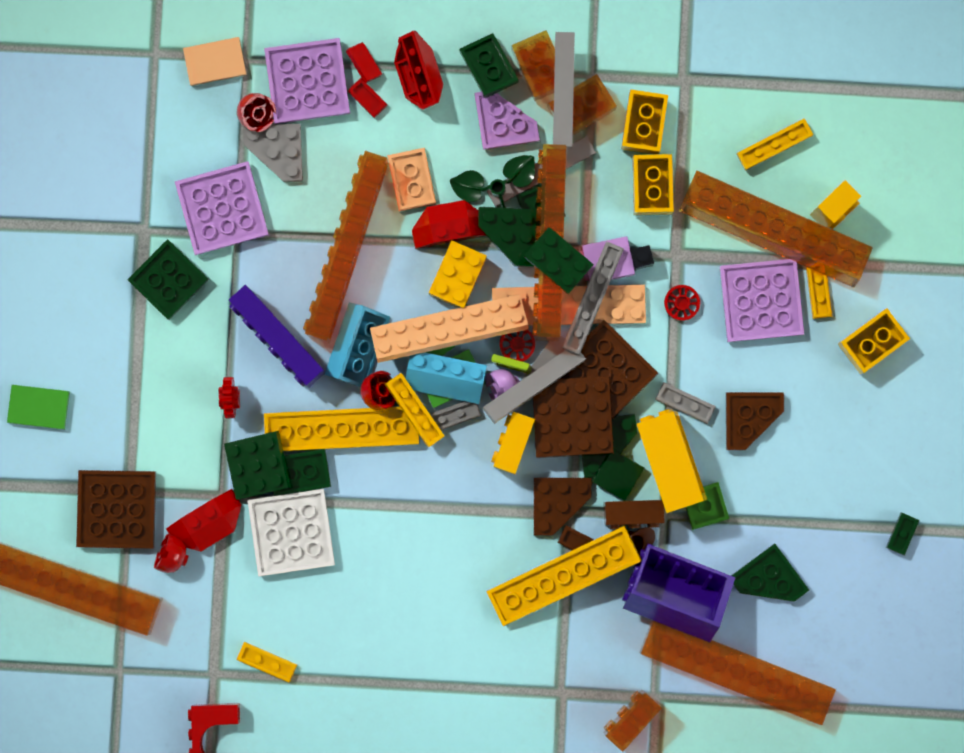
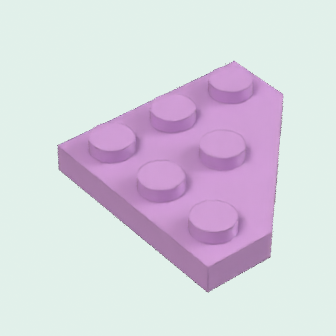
[474,92,540,150]

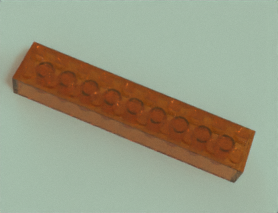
[532,144,566,341]
[303,151,389,344]
[679,170,873,288]
[0,542,163,636]
[639,620,836,725]

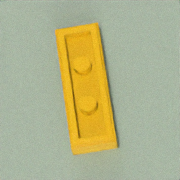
[805,260,832,319]
[236,642,298,683]

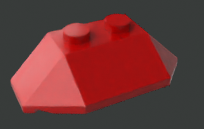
[394,30,444,110]
[412,200,487,249]
[166,489,242,552]

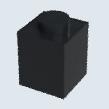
[630,245,654,271]

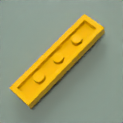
[736,118,813,171]
[385,373,444,447]

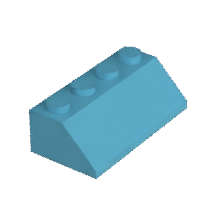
[324,302,390,387]
[406,352,487,404]

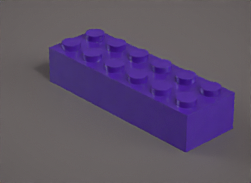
[229,284,325,387]

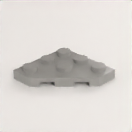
[243,124,303,182]

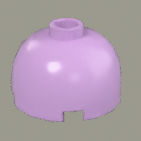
[485,369,520,401]

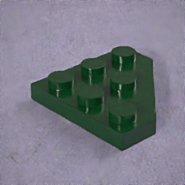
[478,207,536,267]
[582,414,637,478]
[731,543,809,602]

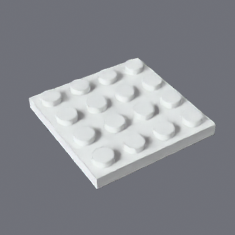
[247,489,335,577]

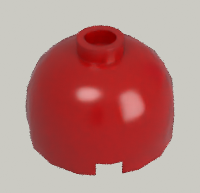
[237,93,276,132]
[360,371,396,410]
[154,534,189,573]

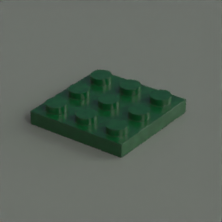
[127,239,209,320]
[224,431,291,500]

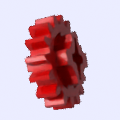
[218,377,240,419]

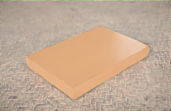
[183,37,247,86]
[387,148,436,212]

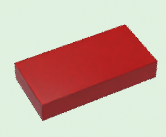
[346,42,382,83]
[347,78,388,118]

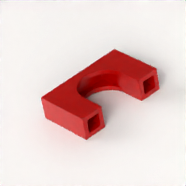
[188,703,240,753]

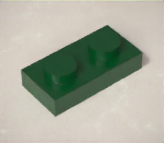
[886,512,919,556]

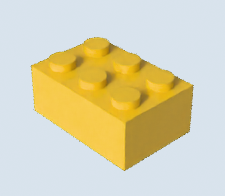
[621,89,668,155]
[632,154,674,215]
[810,180,862,231]
[429,240,487,308]
[838,308,910,375]
[491,411,535,475]

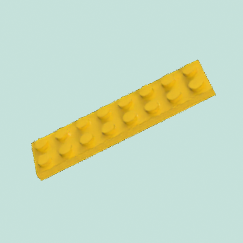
[264,406,419,451]
[486,525,642,626]

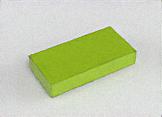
[491,354,532,374]

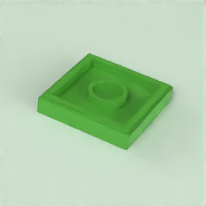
[686,482,729,530]

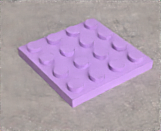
[264,38,350,124]
[175,161,269,256]
[719,258,804,342]

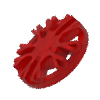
[664,285,700,321]
[500,329,535,362]

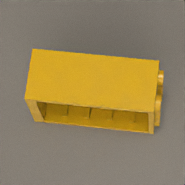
[637,409,707,513]

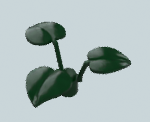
[450,155,535,208]

